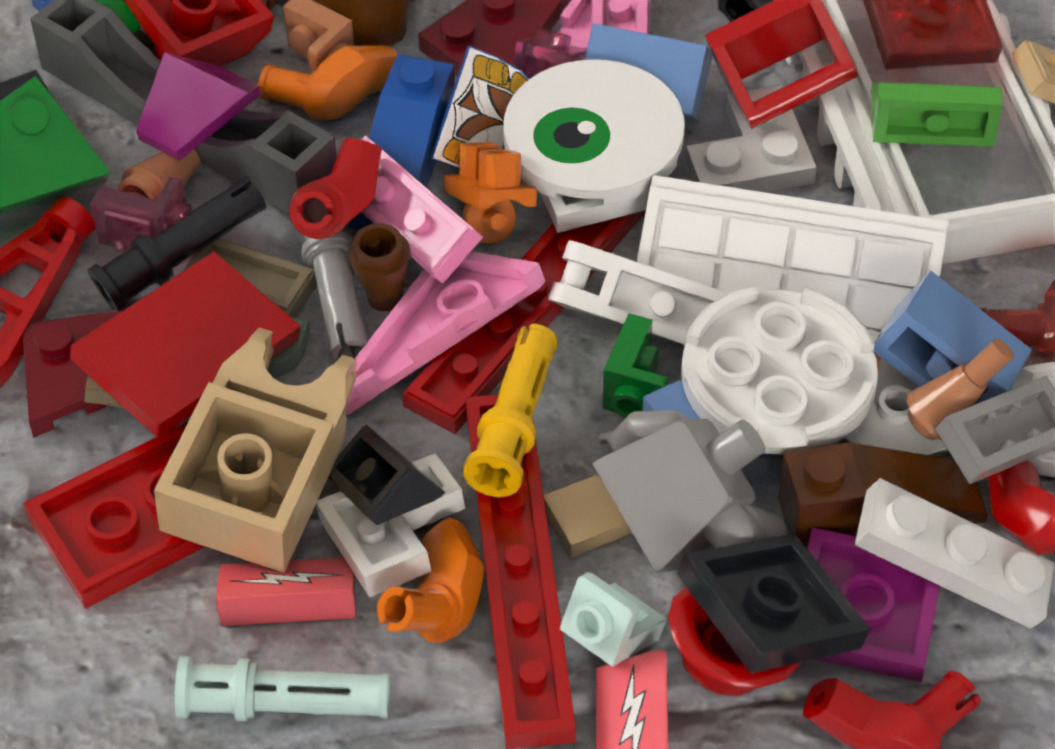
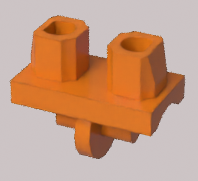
[444,142,537,244]

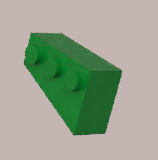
[0,76,111,215]

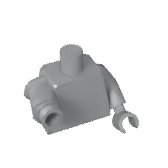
[592,410,788,573]

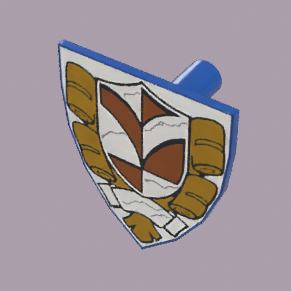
[430,46,530,169]

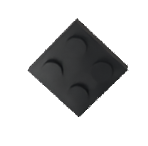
[677,534,871,673]

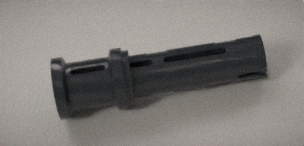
[87,176,267,311]

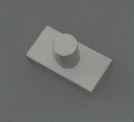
[935,376,1055,484]

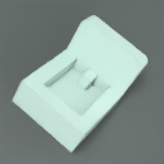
[559,572,667,667]

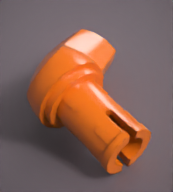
[258,45,398,121]
[377,517,485,643]

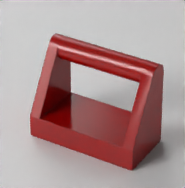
[705,0,859,129]

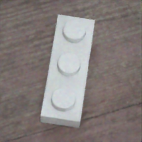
[855,478,1054,629]

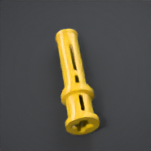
[463,324,558,497]

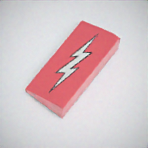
[216,557,356,626]
[596,650,668,749]

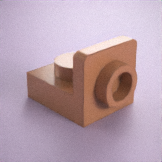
[283,0,354,74]

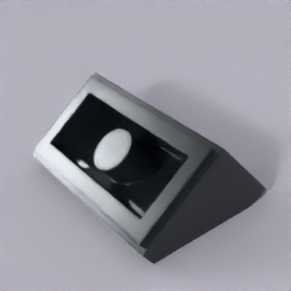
[328,424,445,525]

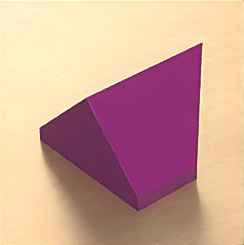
[136,52,261,161]

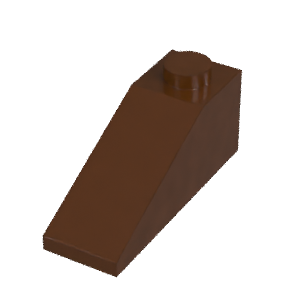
[778,442,988,548]

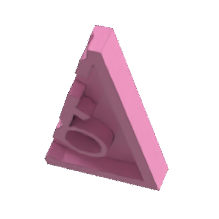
[346,251,545,415]

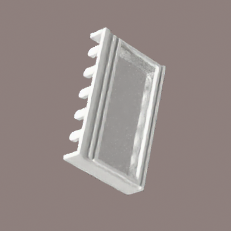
[773,0,1055,264]

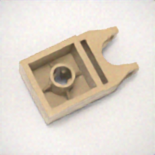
[154,327,357,573]

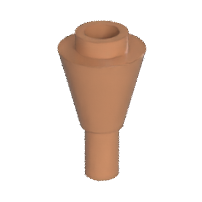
[906,338,1014,440]

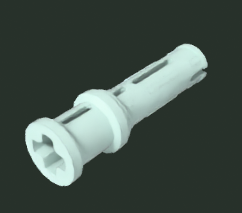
[174,656,390,721]

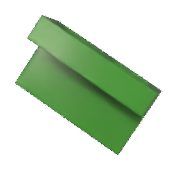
[871,82,1003,147]

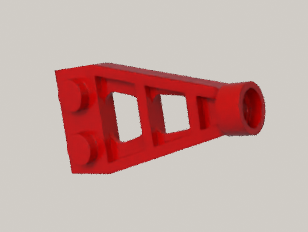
[0,196,96,388]

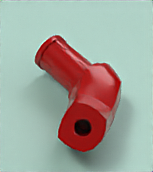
[289,138,382,239]
[988,460,1055,556]
[802,671,980,749]

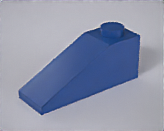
[348,54,455,230]

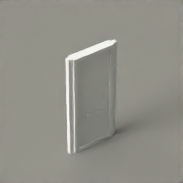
[637,175,949,359]

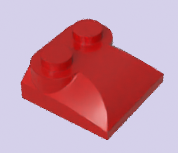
[124,0,274,67]

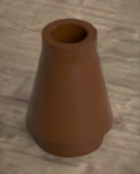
[348,223,410,312]

